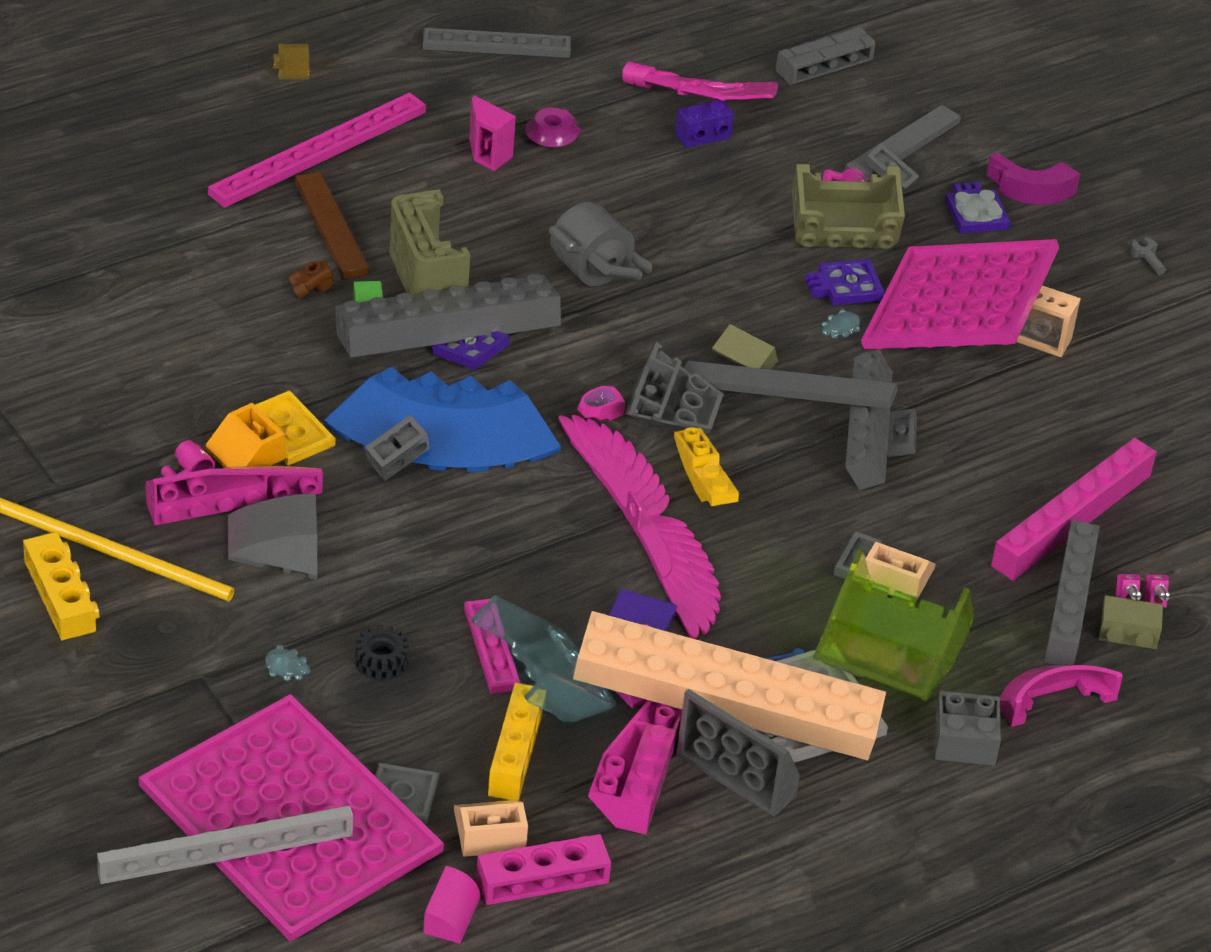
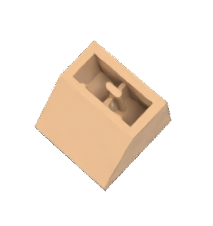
[861,542,936,604]
[454,800,528,857]

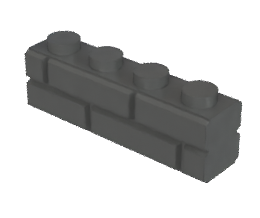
[776,27,875,86]

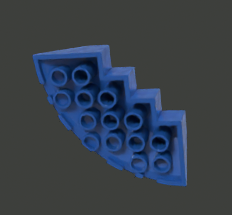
[325,367,561,472]

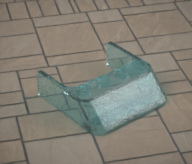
[471,595,617,723]

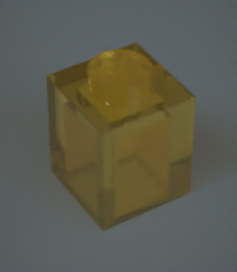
[273,44,309,79]

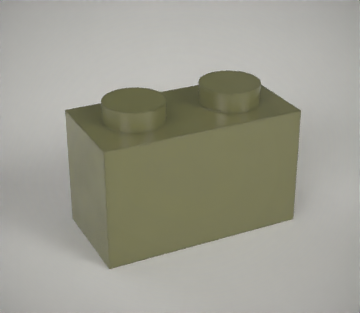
[1098,595,1163,649]

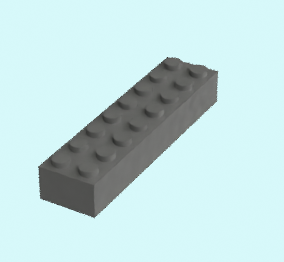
[335,274,561,358]

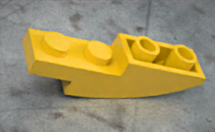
[674,427,739,506]

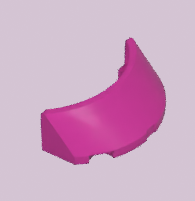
[1000,665,1123,727]

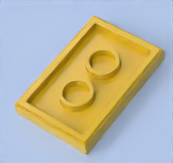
[255,391,336,466]

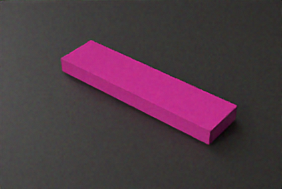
[464,598,520,694]

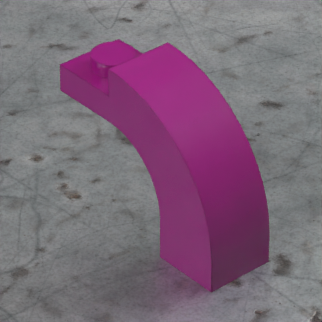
[986,152,1080,205]

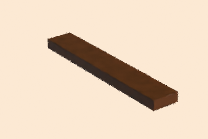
[295,172,369,279]

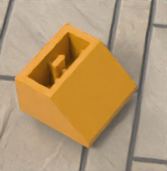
[205,403,285,468]

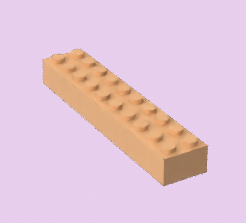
[573,611,886,760]

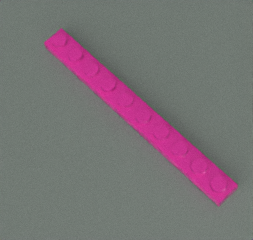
[208,92,426,208]

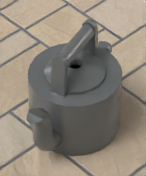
[549,202,652,286]

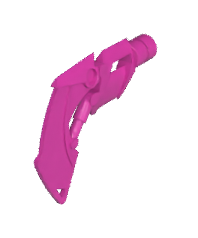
[622,62,778,101]

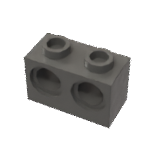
[365,414,430,481]

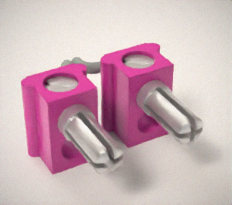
[1115,574,1170,608]

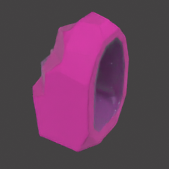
[577,386,625,421]

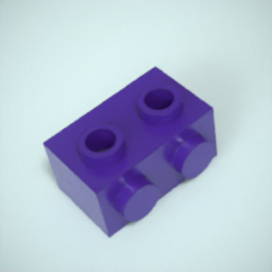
[675,100,734,148]

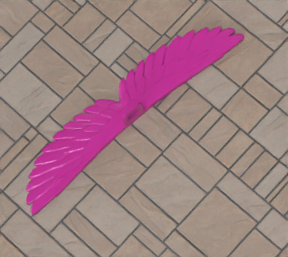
[558,415,721,639]

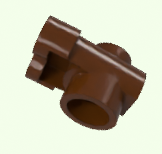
[288,259,334,299]

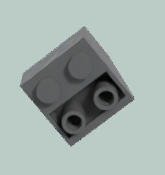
[935,691,1001,766]

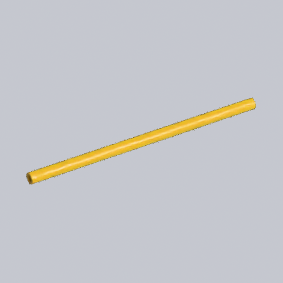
[0,498,234,602]

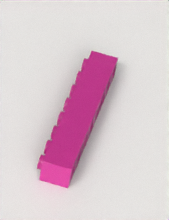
[991,438,1157,581]

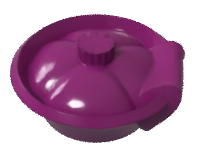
[525,107,581,147]

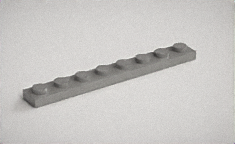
[97,806,353,884]

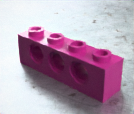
[476,834,611,905]

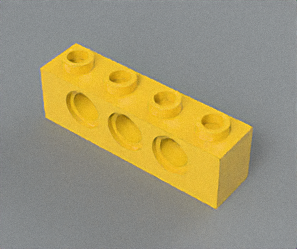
[23,532,100,641]
[488,683,545,801]

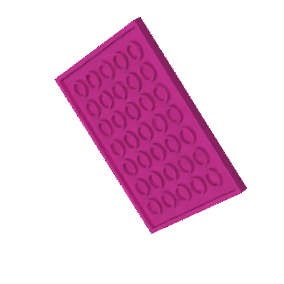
[139,694,444,942]

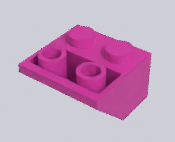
[469,96,516,171]

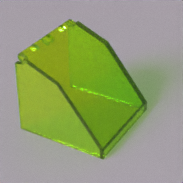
[813,549,974,701]

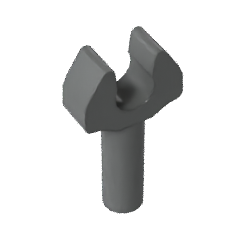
[1130,237,1166,275]

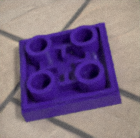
[609,589,677,631]

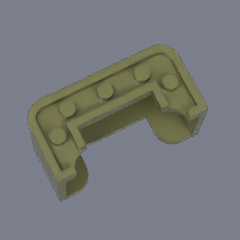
[792,164,905,249]
[389,189,470,294]

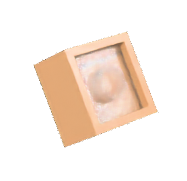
[1016,286,1081,357]

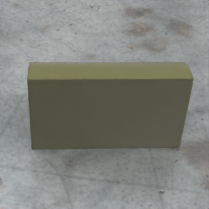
[712,324,778,370]

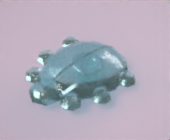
[822,309,861,338]
[265,644,311,681]

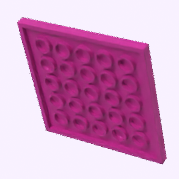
[861,239,1059,350]

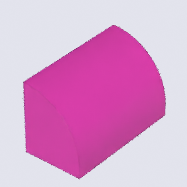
[423,866,481,944]

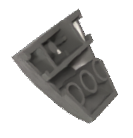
[624,342,724,433]
[228,494,317,580]

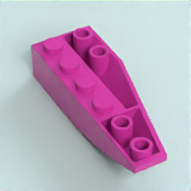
[146,466,323,525]
[589,700,682,834]

